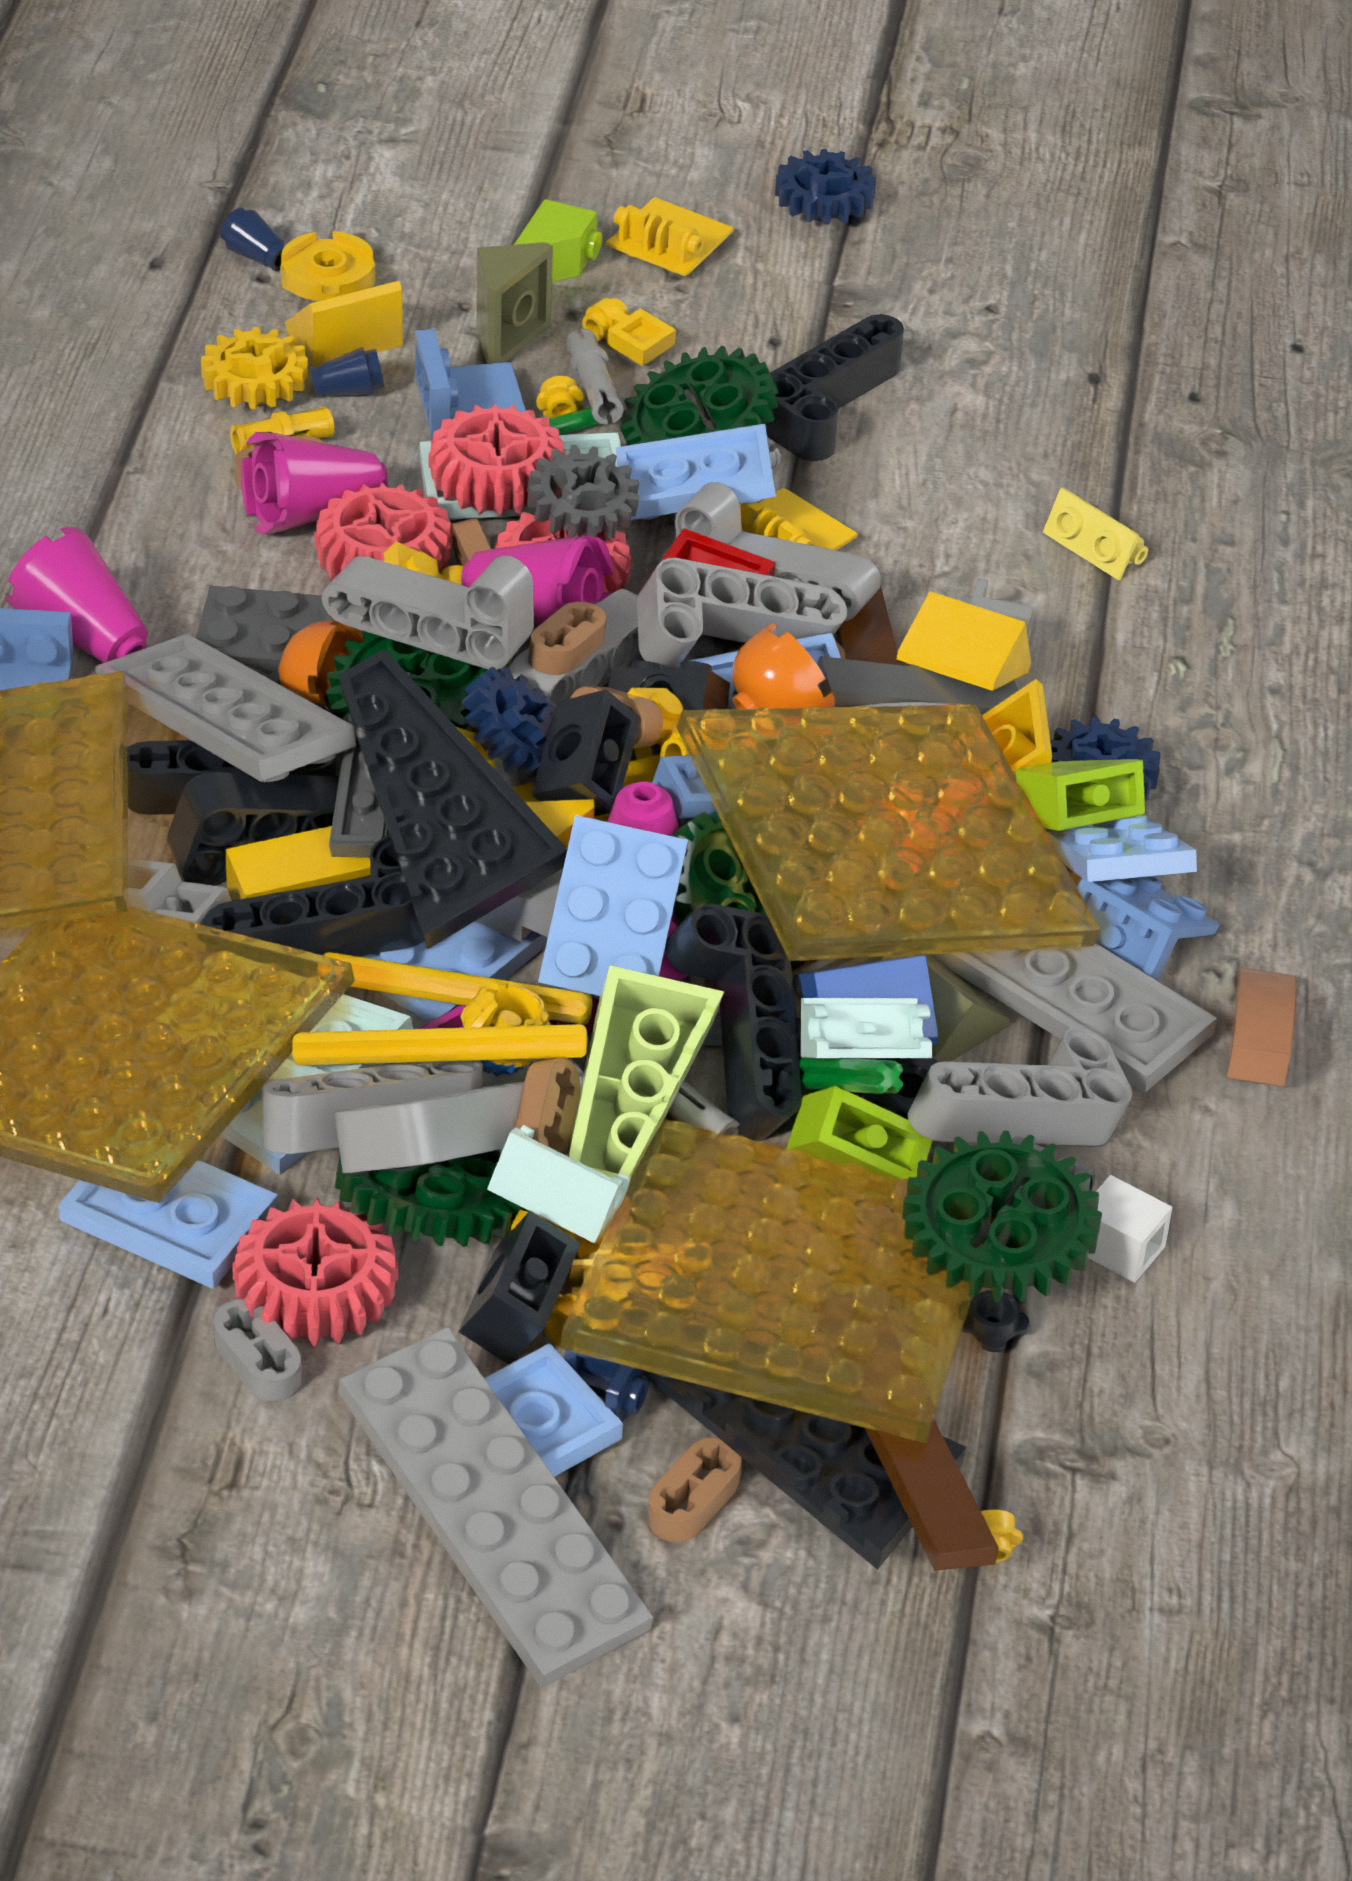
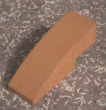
[1227,967,1296,1087]

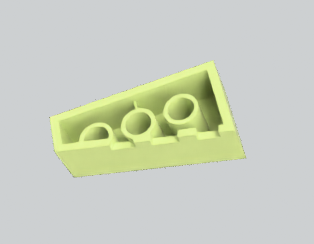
[566,965,724,1195]

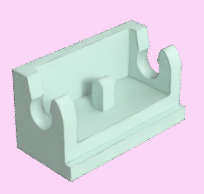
[801,998,932,1058]
[487,1125,631,1243]

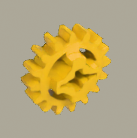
[201,327,308,410]

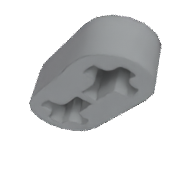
[213,1299,302,1401]

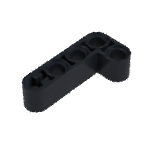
[762,314,904,461]
[121,702,336,815]
[167,772,340,886]
[203,836,424,971]
[665,904,802,1141]

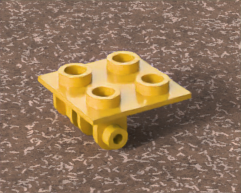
[606,197,734,277]
[739,487,858,551]

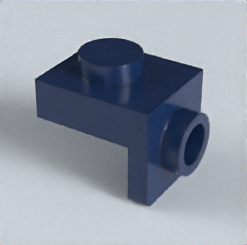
[565,1326,649,1423]

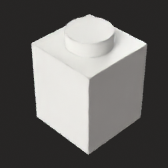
[1088,1175,1172,1283]

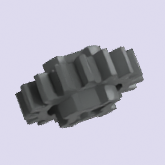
[527,445,640,539]

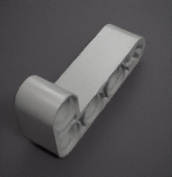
[675,482,881,621]
[321,555,534,670]
[636,558,847,668]
[509,588,643,717]
[907,1027,1133,1146]
[263,1060,483,1154]
[334,1081,525,1173]

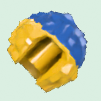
[460,981,550,1077]

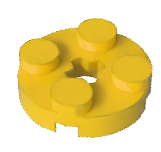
[280,231,376,302]

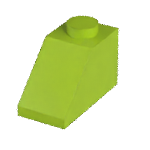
[514,199,602,283]
[1016,759,1145,831]
[786,1086,933,1187]

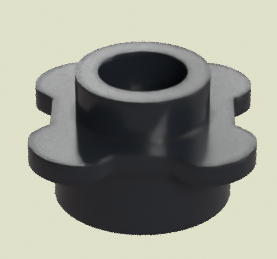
[956,1290,1030,1352]

